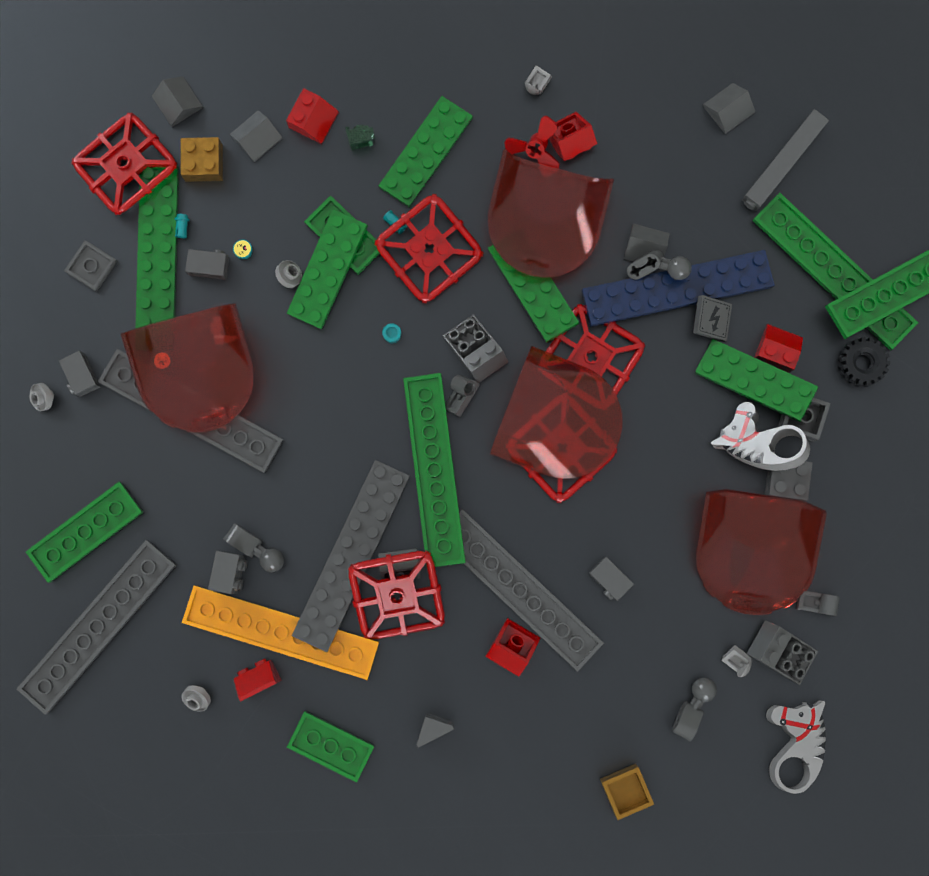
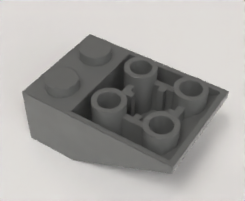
[443,314,508,383]
[747,620,818,685]

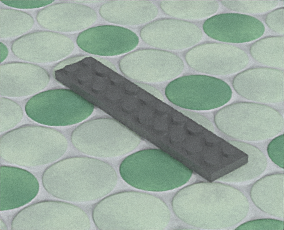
[98,349,284,473]
[292,460,410,652]
[459,509,604,672]
[16,540,176,715]

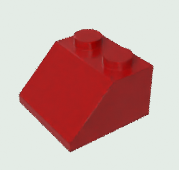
[286,88,339,144]
[549,112,597,161]
[754,324,803,373]
[485,618,541,677]
[233,659,282,702]

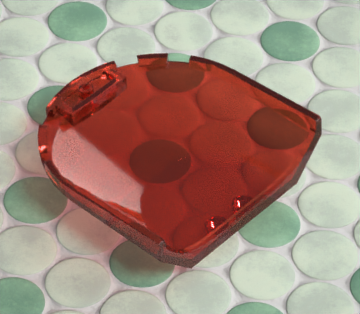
[487,149,614,278]
[121,303,254,432]
[490,346,622,479]
[696,489,827,615]

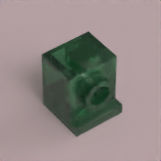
[345,125,375,151]

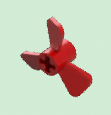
[504,116,560,177]

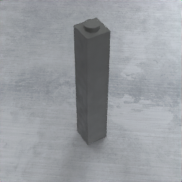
[742,109,829,212]

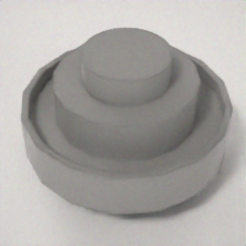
[275,260,303,288]
[29,383,54,411]
[182,685,211,712]

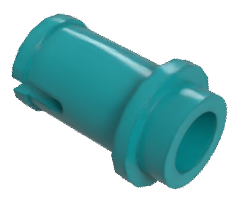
[383,210,407,234]
[174,214,190,238]

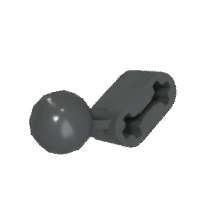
[627,250,692,280]
[223,523,284,573]
[672,678,717,742]

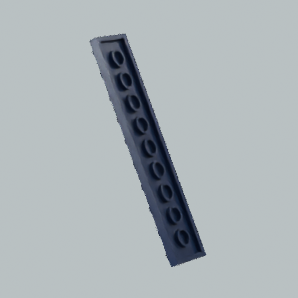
[582,250,775,327]

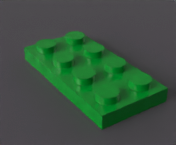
[304,195,380,275]
[287,711,375,783]

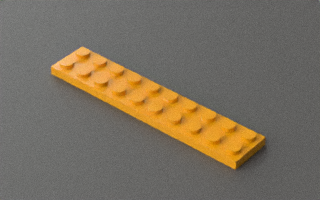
[182,585,379,680]

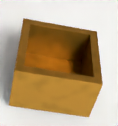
[181,137,223,182]
[600,764,654,820]

